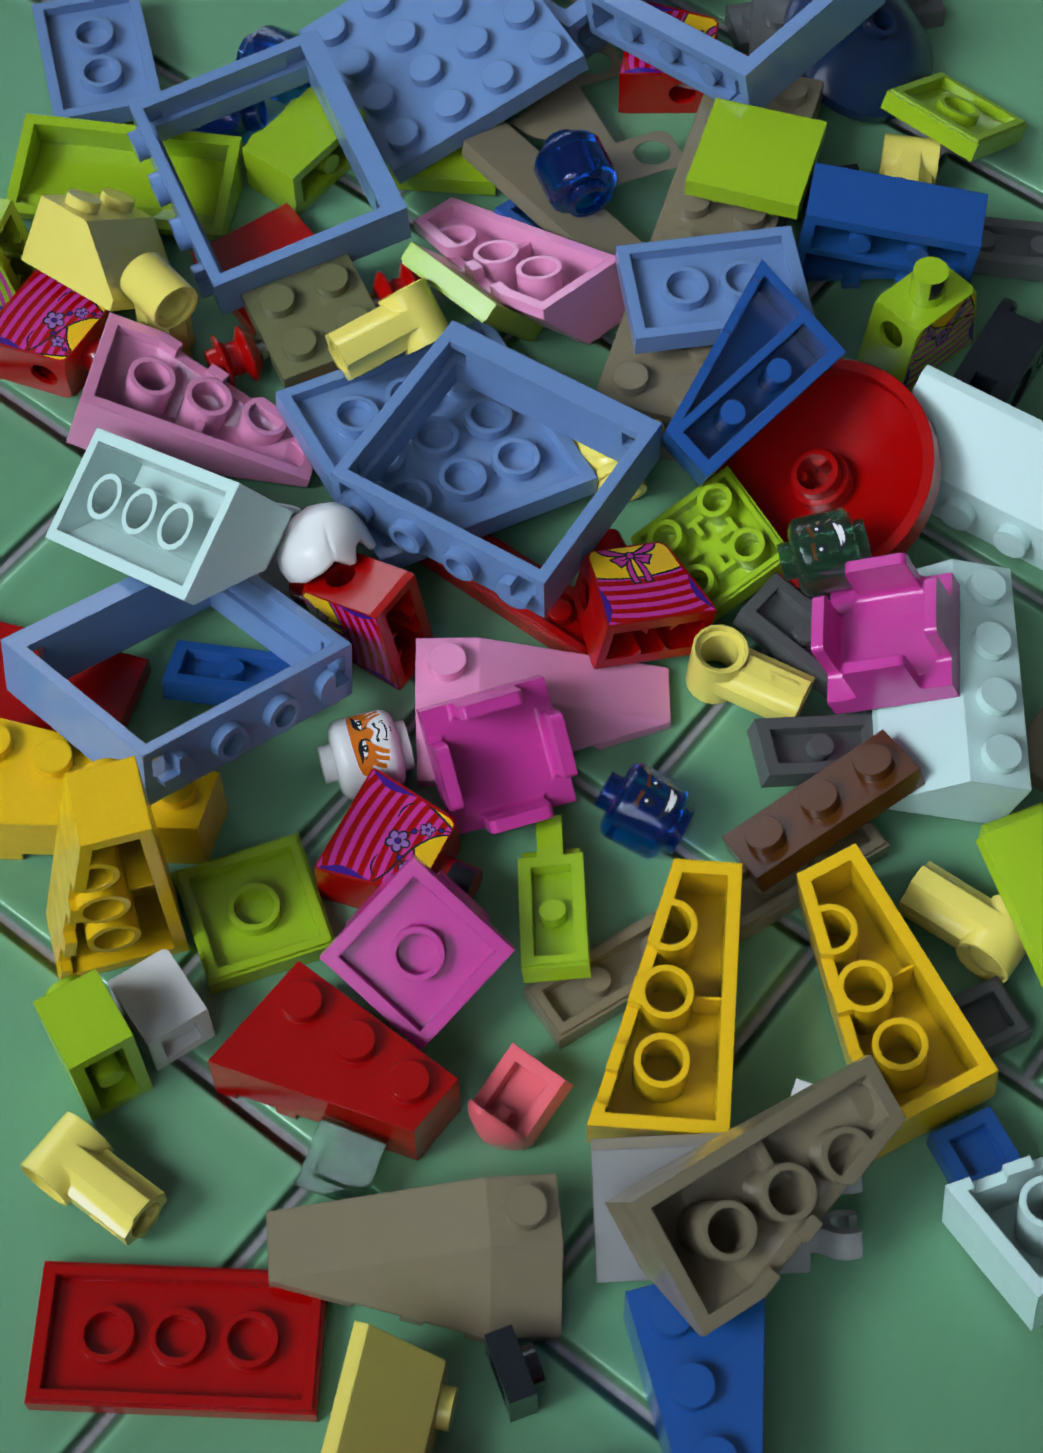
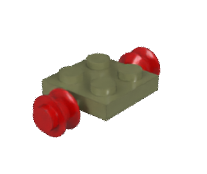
[203,253,422,389]

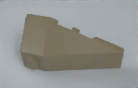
[604,1055,906,1336]
[266,1174,563,1343]

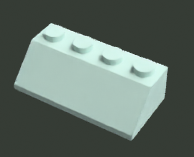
[912,364,1043,570]
[45,427,293,605]
[872,559,1032,824]

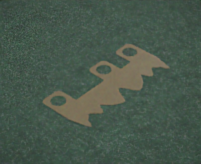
[511,0,682,190]

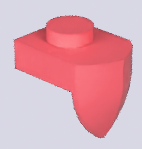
[467,1043,574,1151]

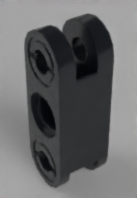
[952,298,1043,408]

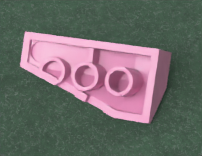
[413,197,625,345]
[66,312,313,487]
[415,637,671,787]

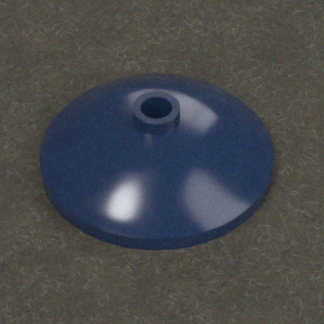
[783,0,932,122]

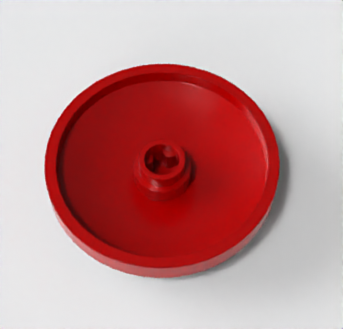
[709,359,941,596]

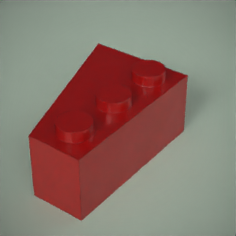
[207,960,461,1161]

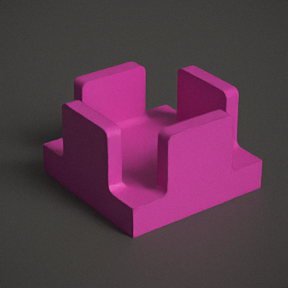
[811,553,960,715]
[416,675,578,834]
[319,854,515,1050]

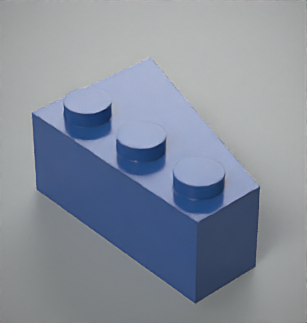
[797,163,988,289]
[661,259,846,486]
[623,1284,765,1453]

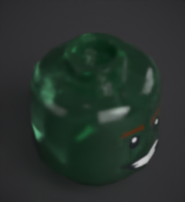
[777,508,872,597]

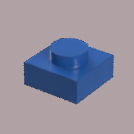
[926,1106,1021,1184]

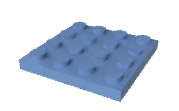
[298,0,589,184]
[276,320,598,568]

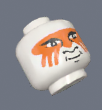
[317,710,415,800]

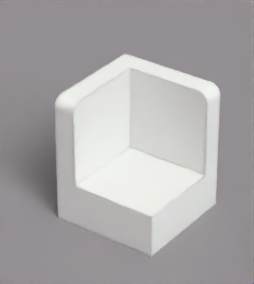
[107,949,216,1071]

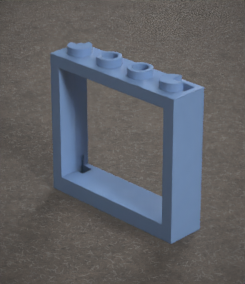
[584,0,885,108]
[127,29,411,315]
[331,320,662,618]
[1,574,352,805]

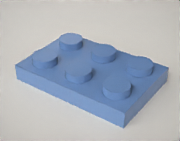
[31,0,161,123]
[615,225,815,354]

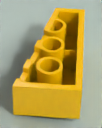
[0,718,229,864]
[45,756,189,980]
[797,843,999,1160]
[586,858,743,1143]

